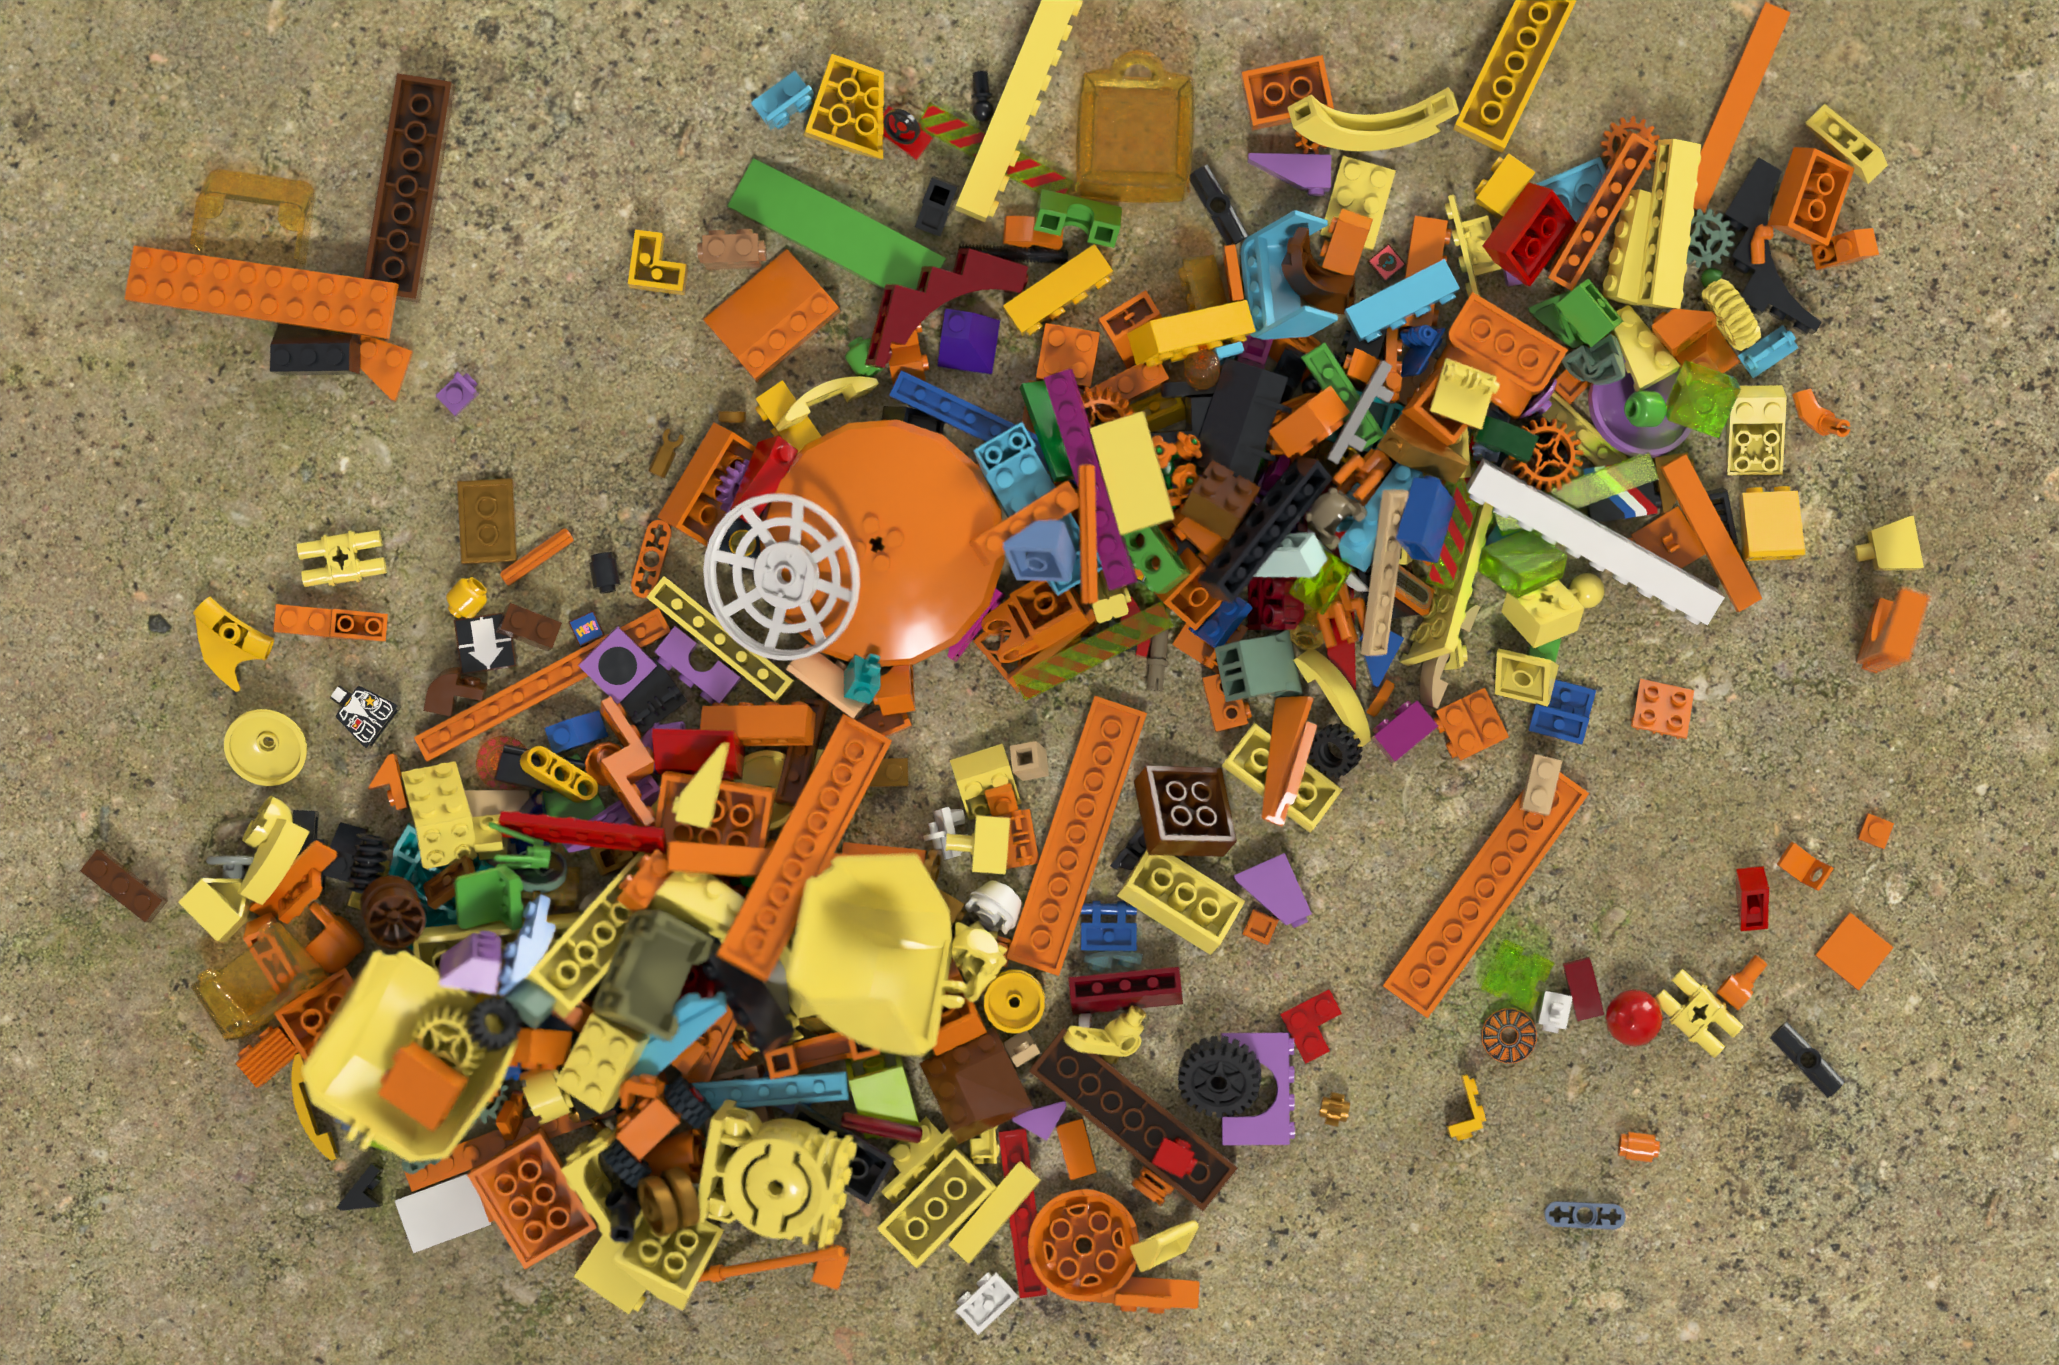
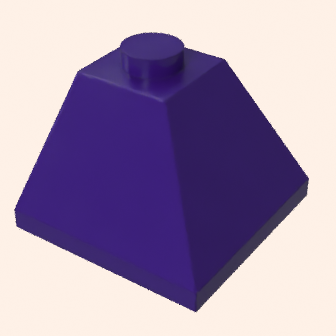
[938,309,1000,375]

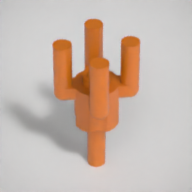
[1331,449,1393,507]
[1316,554,1367,648]

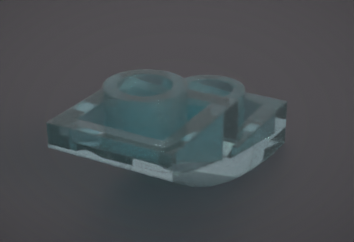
[1084,951,1143,973]

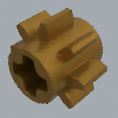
[1319,1092,1350,1127]

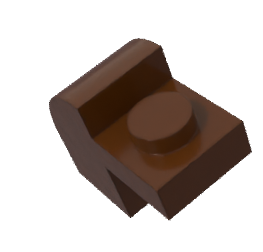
[423,667,488,716]

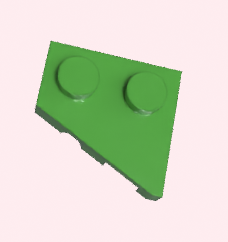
[1527,289,1587,350]

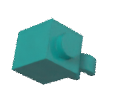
[844,653,881,704]

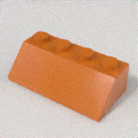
[657,422,756,547]

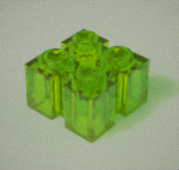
[1478,938,1555,1013]

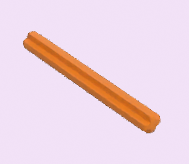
[1078,464,1098,604]

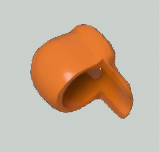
[303,901,365,973]

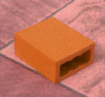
[378,1041,469,1132]

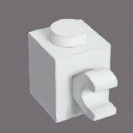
[1536,991,1572,1033]

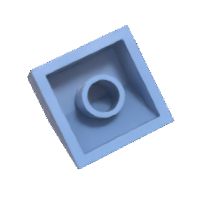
[1003,520,1077,582]

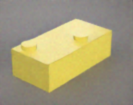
[877,1148,997,1268]

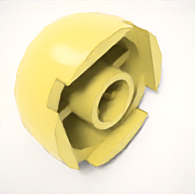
[242,795,293,850]

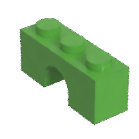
[1034,189,1122,248]

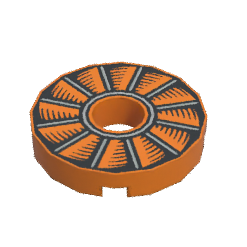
[1481,1009,1537,1063]

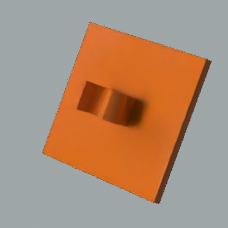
[1631,506,1705,569]

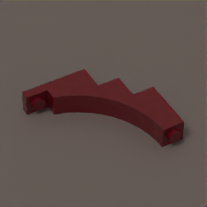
[865,248,1028,368]

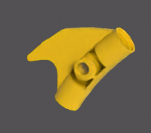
[193,596,275,692]

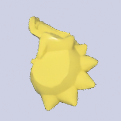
[952,921,1007,1002]

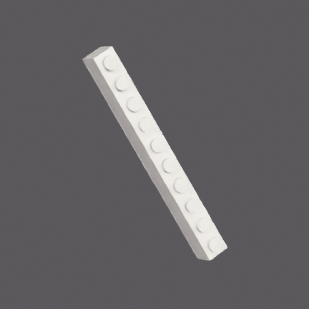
[1466,458,1725,626]

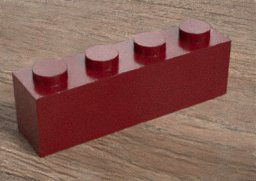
[1068,967,1183,1015]

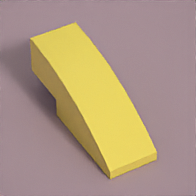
[238,818,309,905]

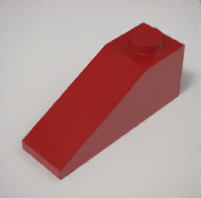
[730,435,798,525]

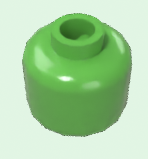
[845,336,884,378]
[1624,391,1667,427]

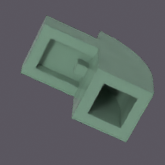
[504,979,556,1029]

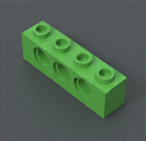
[1124,525,1191,594]

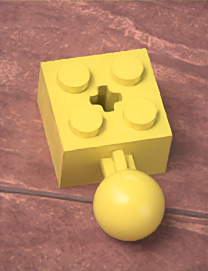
[1501,572,1605,648]

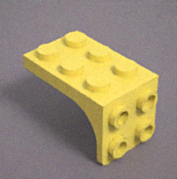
[401,761,477,869]
[561,1126,616,1243]

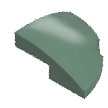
[1562,334,1625,385]

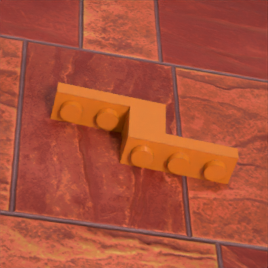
[600,696,656,827]

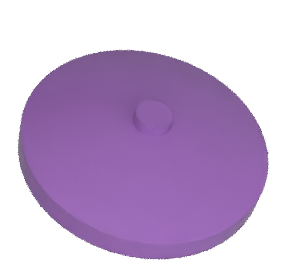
[1588,354,1696,458]

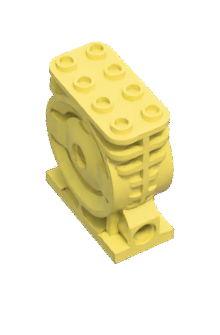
[697,1099,857,1249]

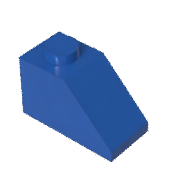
[1359,631,1404,688]
[544,710,609,755]

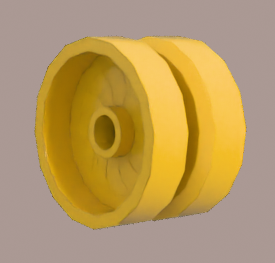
[984,969,1045,1033]

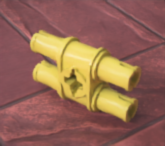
[297,530,387,587]
[1655,969,1744,1058]

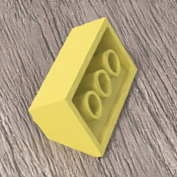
[1117,849,1245,955]

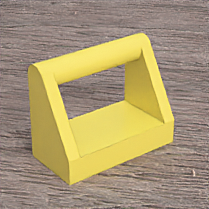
[1130,1220,1198,1272]

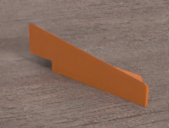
[1262,696,1317,827]

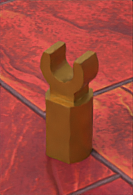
[648,428,684,479]

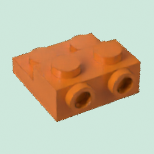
[1433,687,1509,761]

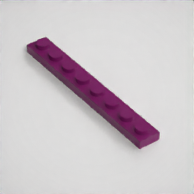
[1044,369,1138,590]

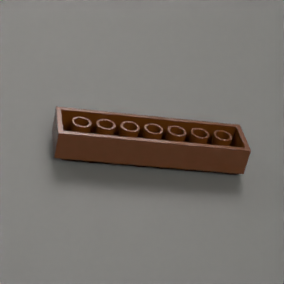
[363,73,455,303]
[1029,1027,1238,1211]

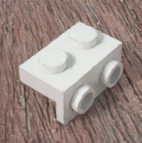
[955,1272,1019,1335]

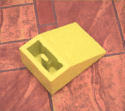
[1726,385,1787,475]

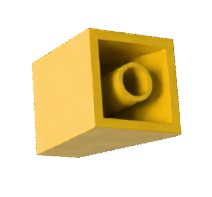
[1739,486,1805,561]

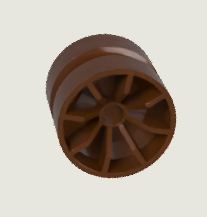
[360,876,425,949]

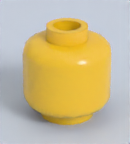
[446,577,487,618]

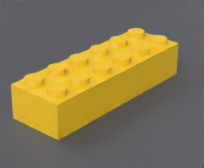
[1453,0,1577,153]

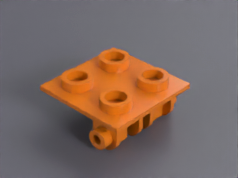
[1172,622,1248,674]
[1631,679,1694,739]
[988,809,1039,869]

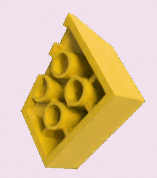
[803,54,884,160]

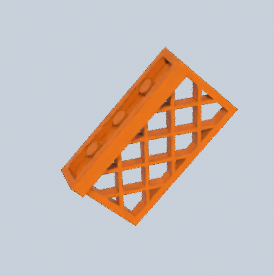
[973,587,1100,693]

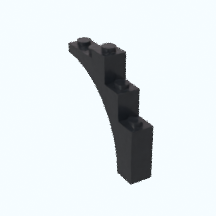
[1723,158,1822,335]

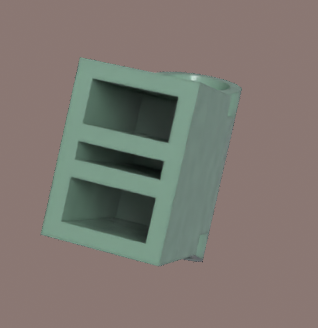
[1215,630,1303,702]

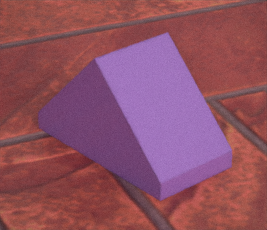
[1012,1100,1066,1141]

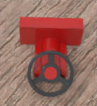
[883,106,933,161]

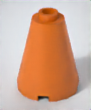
[643,1128,706,1184]

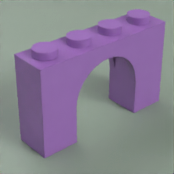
[1221,1033,1295,1145]

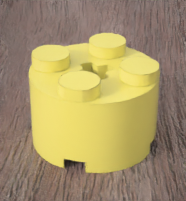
[519,1065,574,1125]

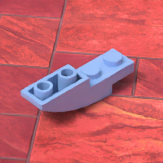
[498,894,556,995]

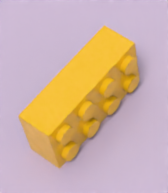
[1127,300,1256,367]

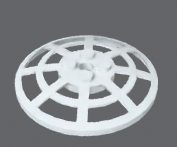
[703,494,860,660]

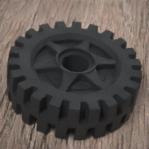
[1178,1036,1261,1118]

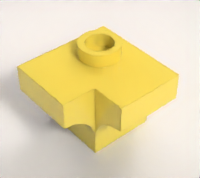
[472,814,508,860]

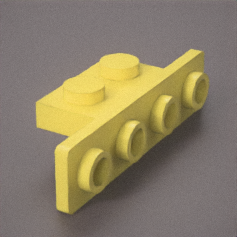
[1445,194,1503,297]
[881,1117,959,1204]

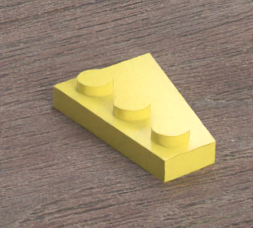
[1610,305,1680,392]

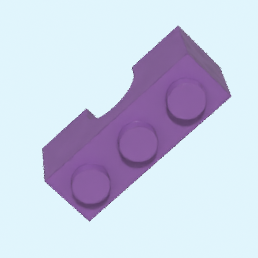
[655,626,741,704]

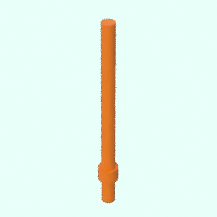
[698,1246,843,1283]

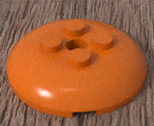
[1028,1189,1139,1302]

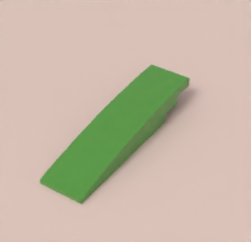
[727,158,946,290]

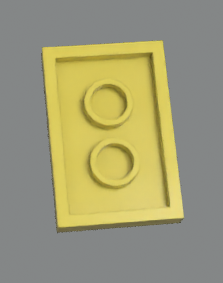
[1320,156,1396,251]

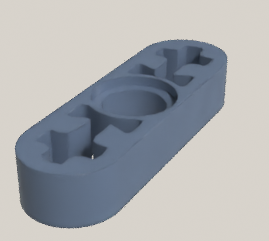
[1544,1201,1626,1229]

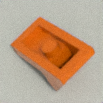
[368,754,410,811]

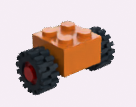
[601,1076,714,1188]

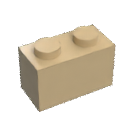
[1519,754,1562,816]

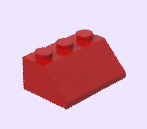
[1482,182,1576,287]
[652,729,745,782]

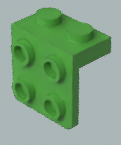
[455,865,524,931]

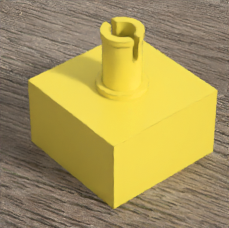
[946,816,1010,875]

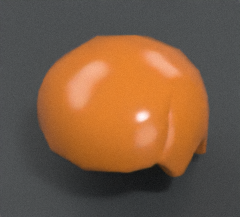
[585,741,622,786]

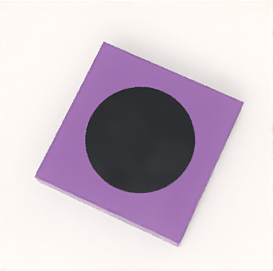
[578,626,657,704]

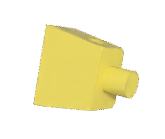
[1855,516,1924,571]

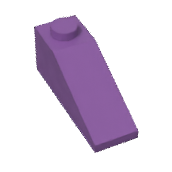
[1247,153,1331,196]

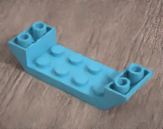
[973,422,1102,596]

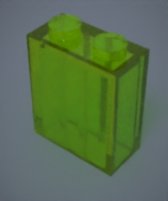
[1477,529,1568,599]

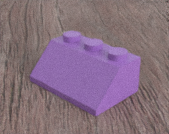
[439,931,501,994]

